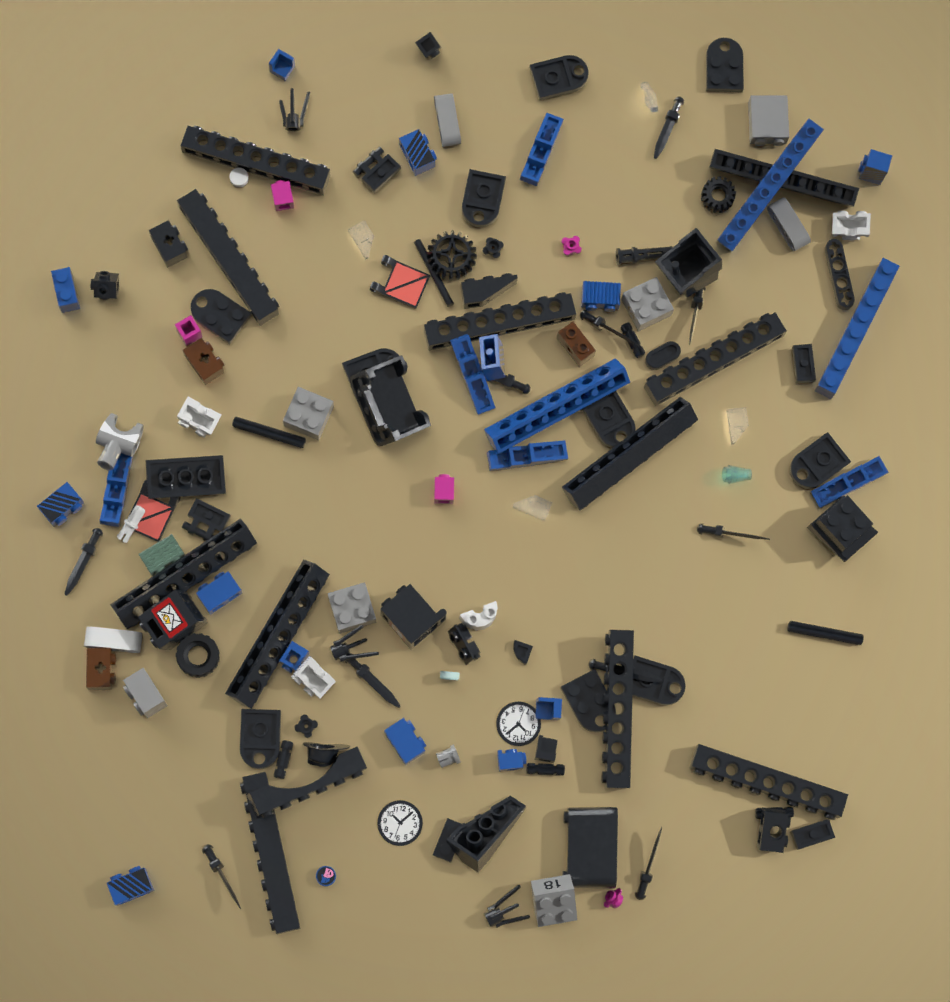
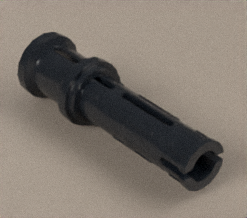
[616,246,673,265]

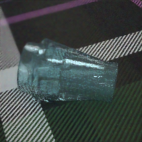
[722,465,752,484]

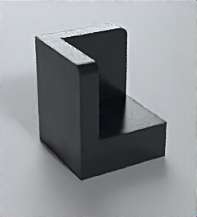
[534,735,557,763]

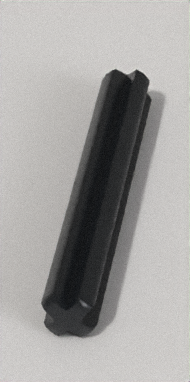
[232,417,306,448]
[787,621,864,645]

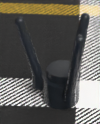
[279,88,310,131]
[330,625,379,662]
[484,885,530,928]

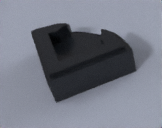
[513,640,533,665]

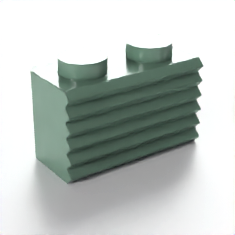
[139,534,185,576]

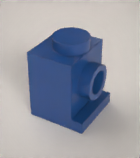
[279,641,309,673]
[497,749,526,772]

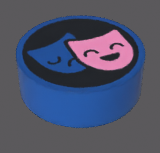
[316,866,336,886]

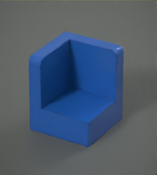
[269,49,295,81]
[535,697,562,720]

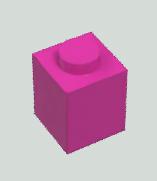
[271,180,294,211]
[175,315,202,346]
[434,474,454,504]

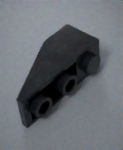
[461,273,518,309]

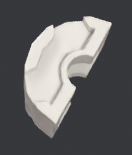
[832,211,871,240]
[177,397,221,438]
[459,601,498,631]
[291,656,336,699]

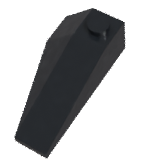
[446,795,526,873]

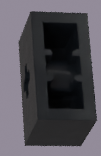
[149,220,188,268]

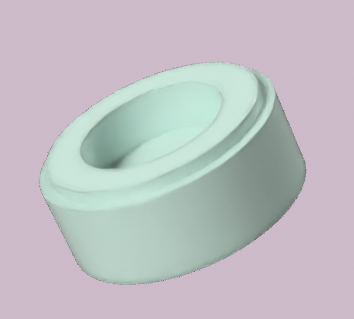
[440,671,460,680]

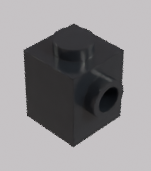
[415,32,442,59]

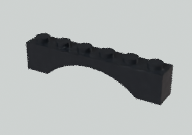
[247,746,367,818]

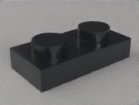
[792,344,816,383]
[433,818,461,863]
[791,819,835,850]

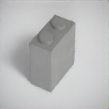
[748,95,789,146]

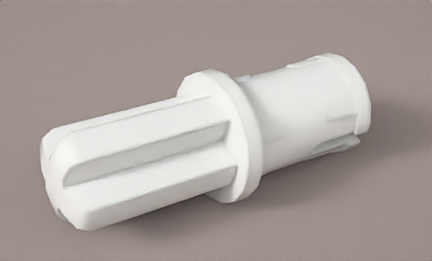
[117,505,145,543]

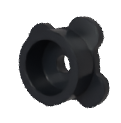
[482,237,504,258]
[295,715,318,738]

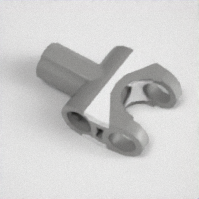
[96,413,144,471]

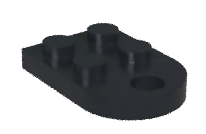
[706,38,744,92]
[529,55,589,101]
[462,169,506,227]
[191,289,252,345]
[342,348,399,398]
[582,391,636,448]
[790,432,851,489]
[632,655,686,706]
[560,669,616,732]
[240,709,281,769]

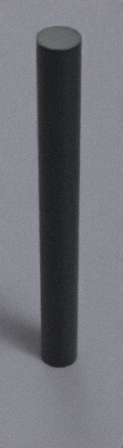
[414,239,454,307]

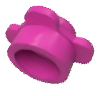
[561,236,582,255]
[604,888,623,908]

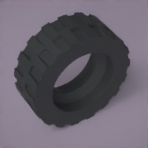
[176,633,220,678]

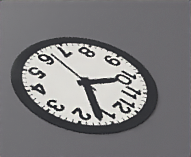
[496,701,541,746]
[377,800,423,846]

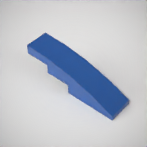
[520,113,564,186]
[450,334,496,414]
[487,440,568,471]
[99,453,133,527]
[811,456,889,508]

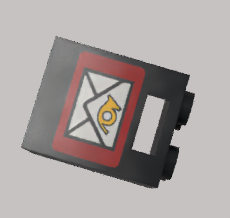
[380,584,447,650]
[138,589,207,650]

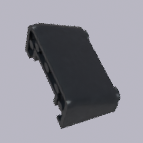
[350,355,431,446]
[562,807,618,889]

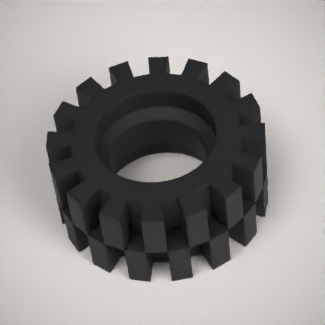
[701,176,736,213]

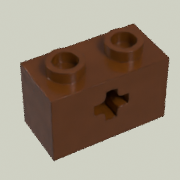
[557,321,596,367]
[183,338,225,385]
[86,648,116,690]

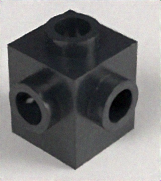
[90,271,119,300]

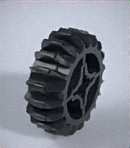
[426,230,477,281]

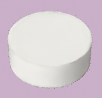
[230,168,249,188]

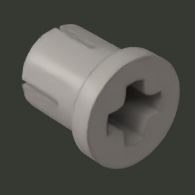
[436,744,461,768]

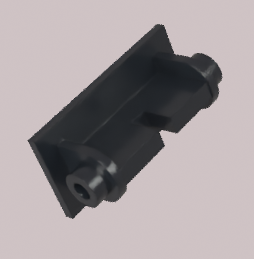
[448,623,481,665]

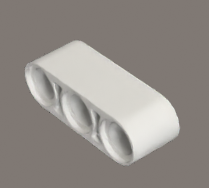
[84,627,143,653]

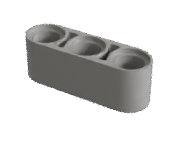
[434,93,461,147]
[767,197,811,251]

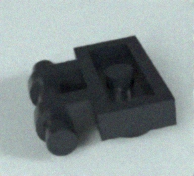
[353,147,401,193]
[182,498,231,542]

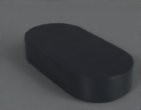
[645,341,681,370]

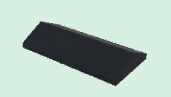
[145,455,226,499]

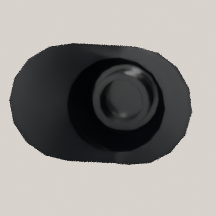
[303,742,350,767]

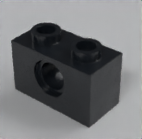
[757,807,791,853]

